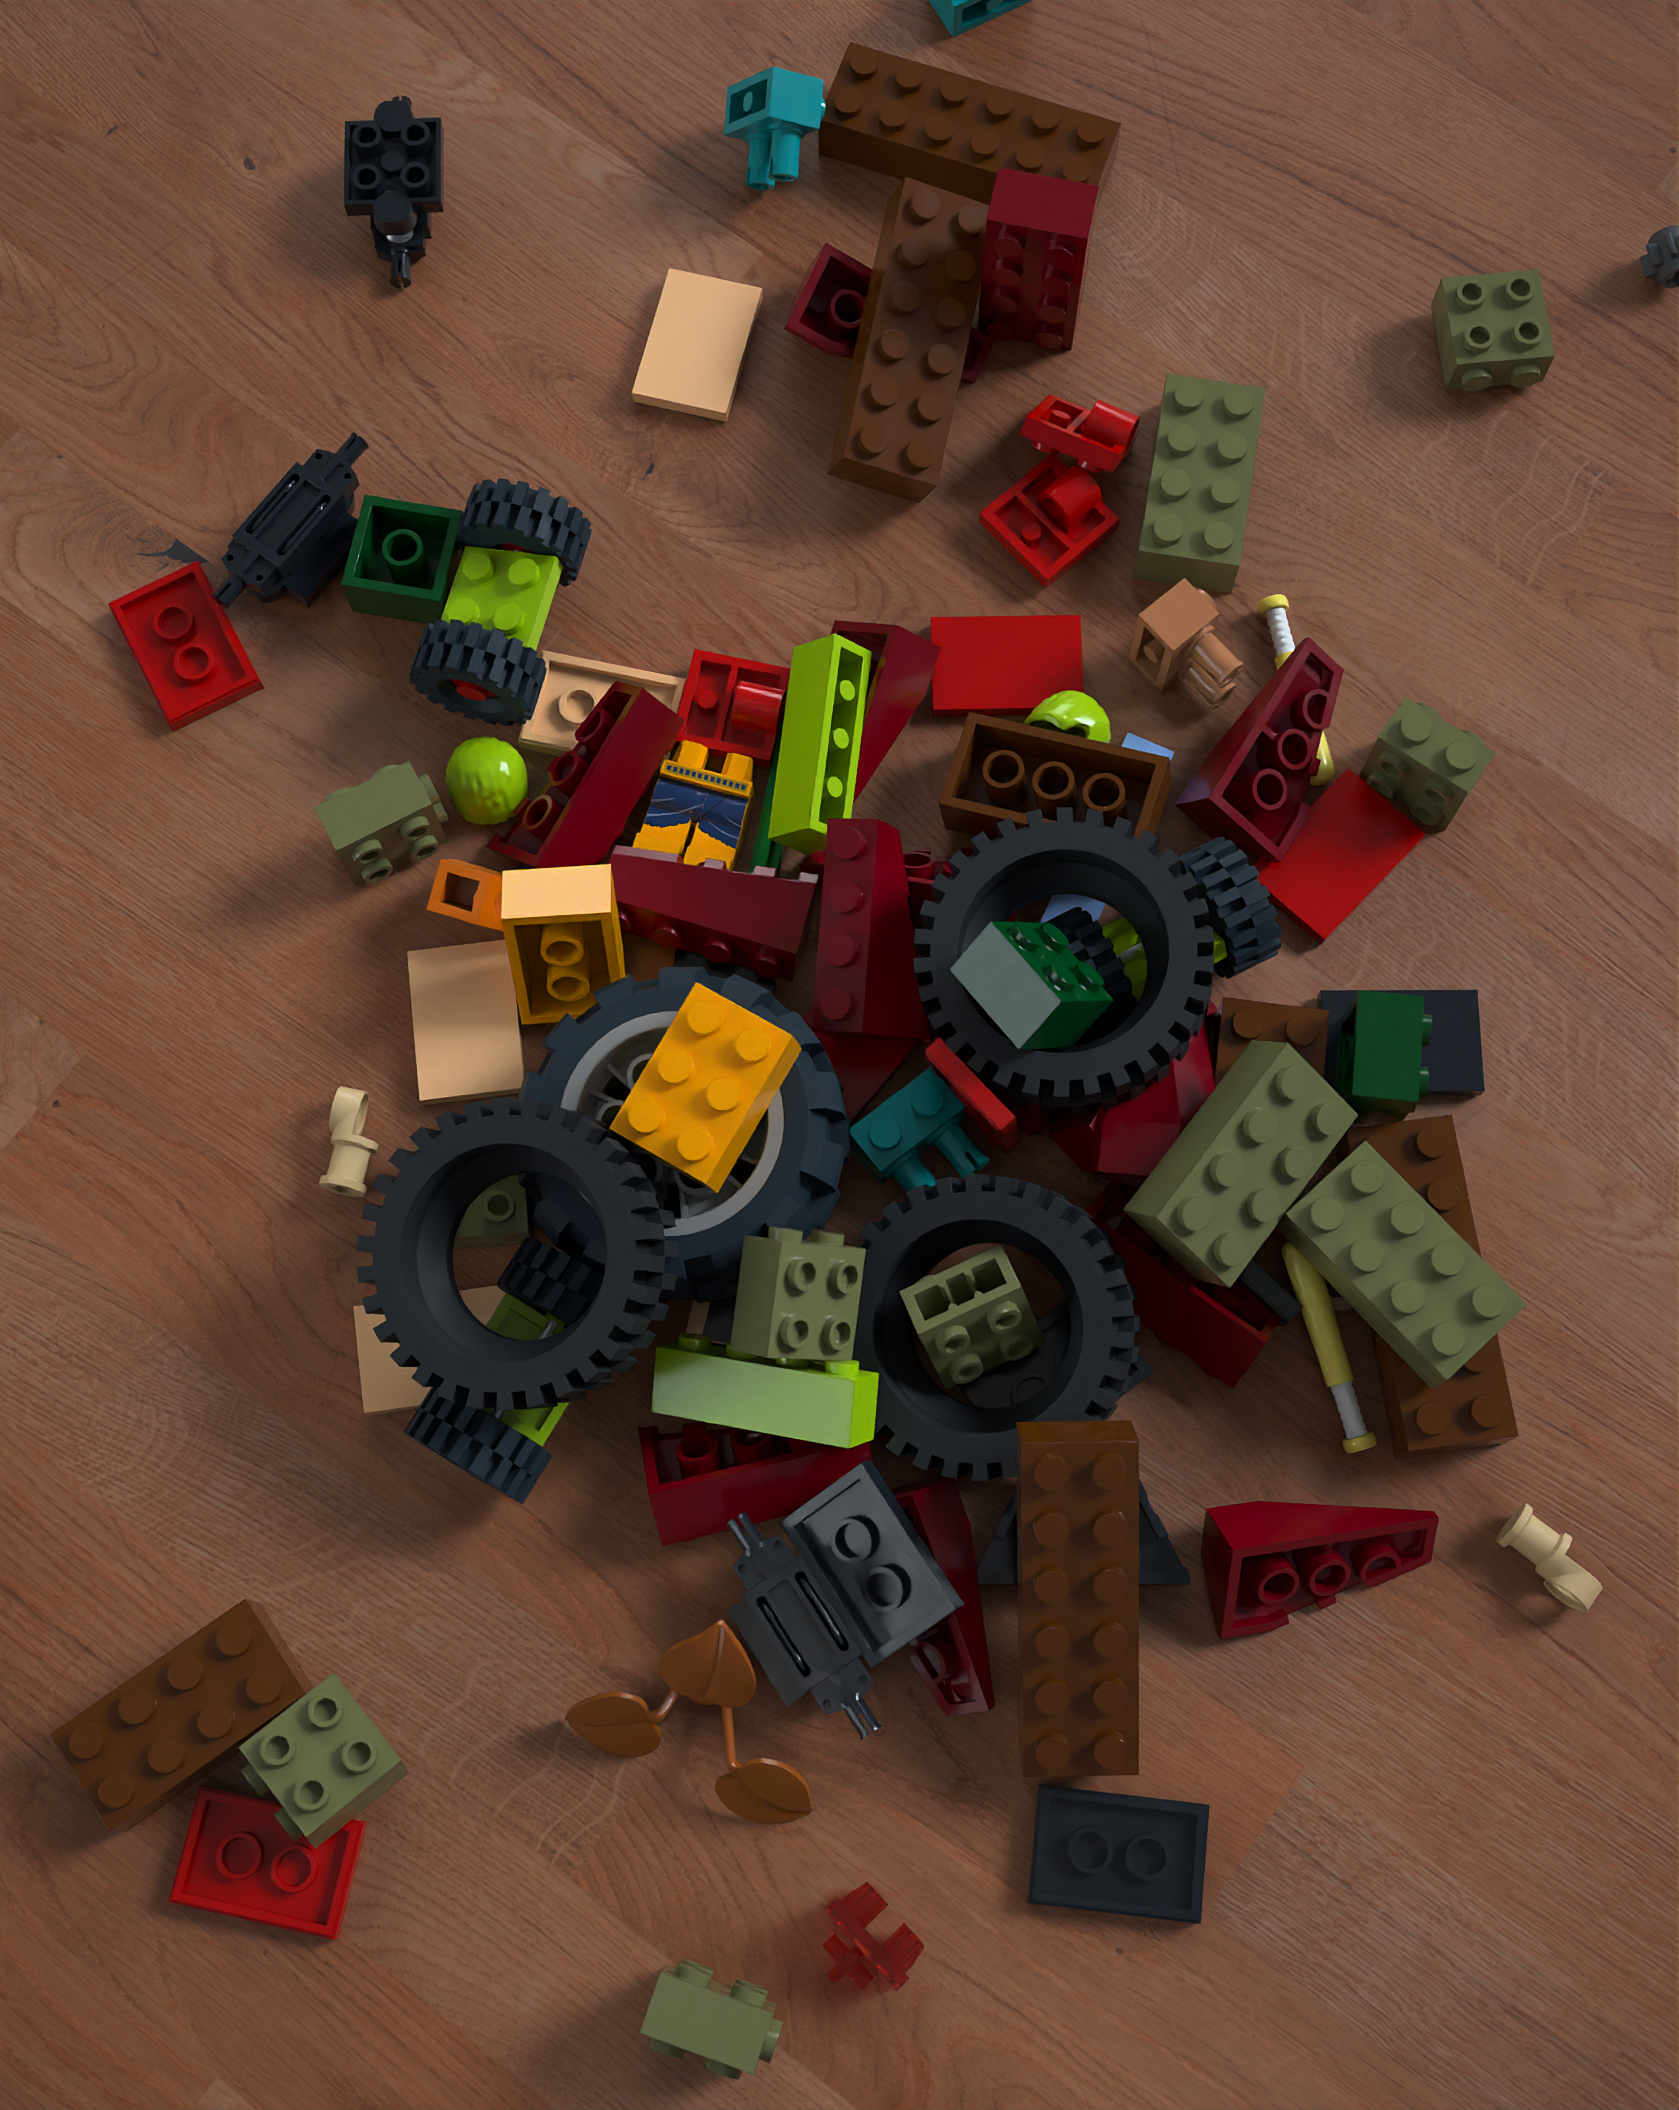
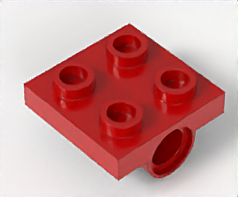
[1020,394,1140,473]
[979,454,1120,588]
[673,649,791,768]

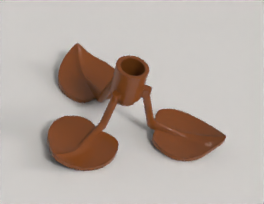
[565,1619,815,1823]

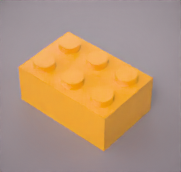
[501,864,626,1025]
[609,982,802,1193]

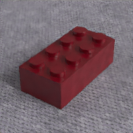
[977,167,1100,350]

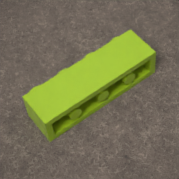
[768,633,872,854]
[651,1333,879,1448]

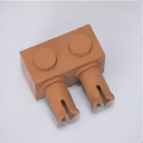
[1128,578,1244,709]

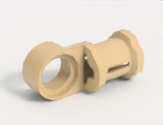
[319,1086,379,1197]
[1496,1503,1603,1613]

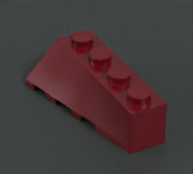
[486,680,685,869]
[812,818,934,1041]
[608,845,819,982]
[1086,1181,1281,1388]
[638,1422,873,1546]

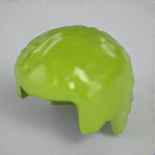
[1023,690,1111,743]
[445,736,528,825]

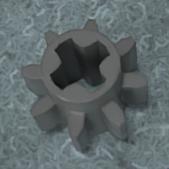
[1640,225,1679,288]

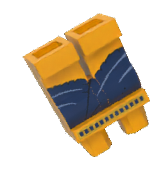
[632,740,755,871]

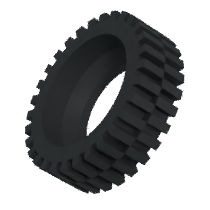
[913,807,1214,1115]
[357,1097,678,1410]
[852,1174,1140,1481]

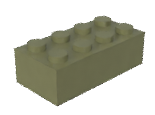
[1133,373,1266,593]
[1123,1040,1358,1288]
[1276,1140,1527,1390]

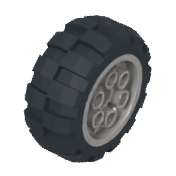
[518,967,851,1304]

